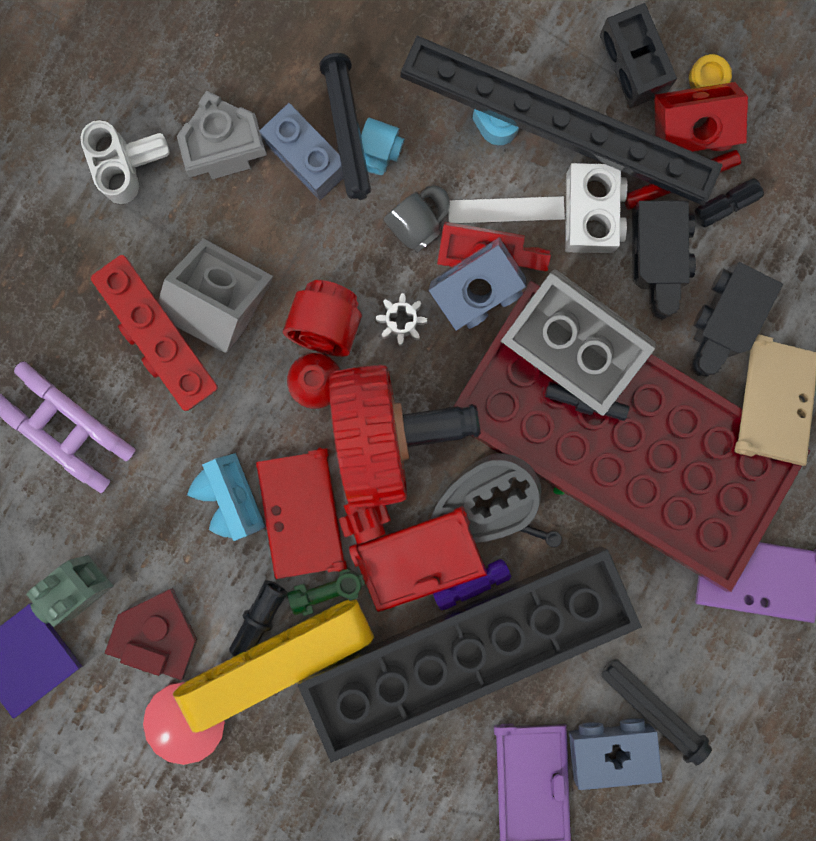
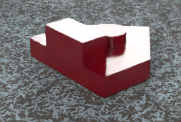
[104,588,197,680]

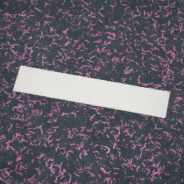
[448,196,565,223]

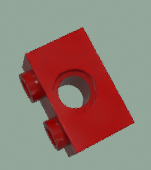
[655,82,748,152]

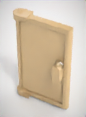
[735,334,816,466]

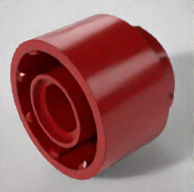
[283,280,362,357]

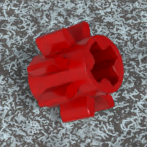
[338,504,391,544]

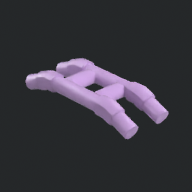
[0,362,135,493]

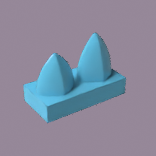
[187,453,266,541]

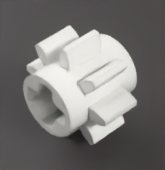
[376,293,427,346]

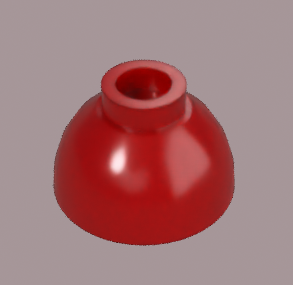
[287,353,341,409]

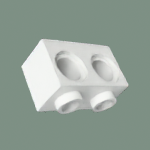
[565,163,627,253]

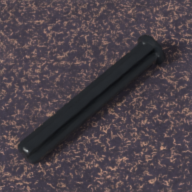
[319,53,371,200]

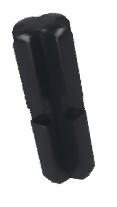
[695,178,764,227]

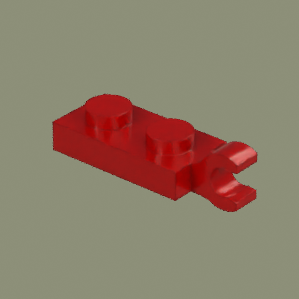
[437,222,551,271]

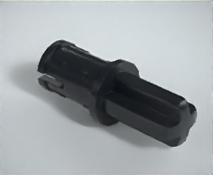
[229,580,288,657]

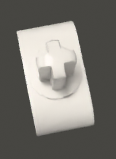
[80,120,170,204]

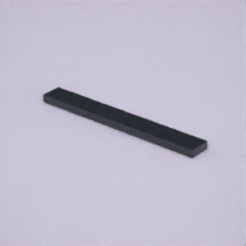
[400,36,723,206]

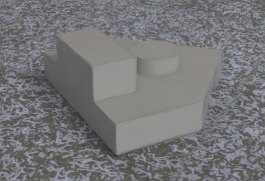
[177,91,267,179]

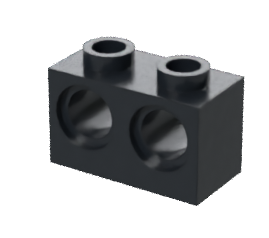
[599,3,677,108]

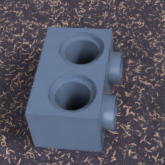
[259,103,344,201]

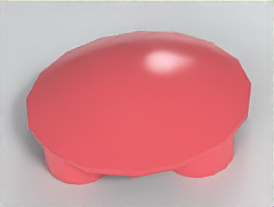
[143,682,225,765]

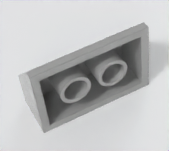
[501,269,656,416]

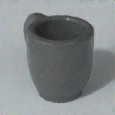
[383,185,450,253]

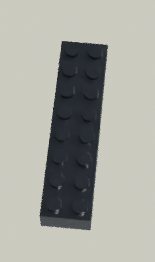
[297,546,642,763]

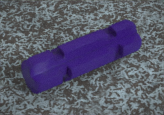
[433,559,511,610]

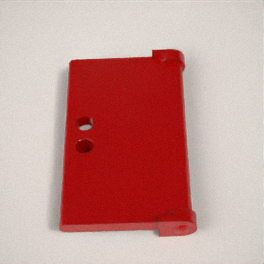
[256,448,347,579]
[349,506,487,612]

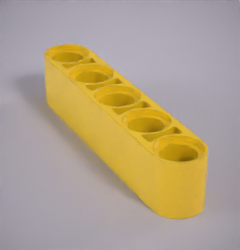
[173,599,374,732]

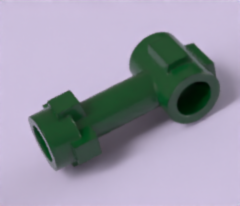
[287,567,366,616]

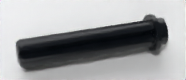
[601,659,712,766]

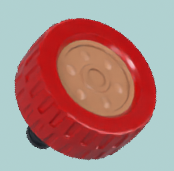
[329,364,481,509]

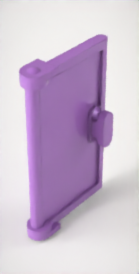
[695,542,816,623]
[494,724,571,841]

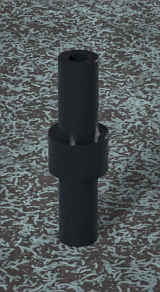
[545,381,629,421]

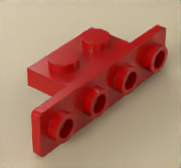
[90,255,218,411]

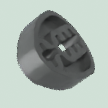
[430,454,542,543]

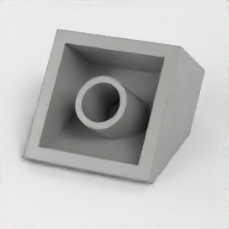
[158,238,273,353]

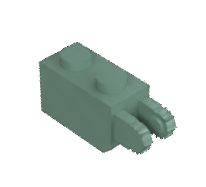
[26,555,114,627]

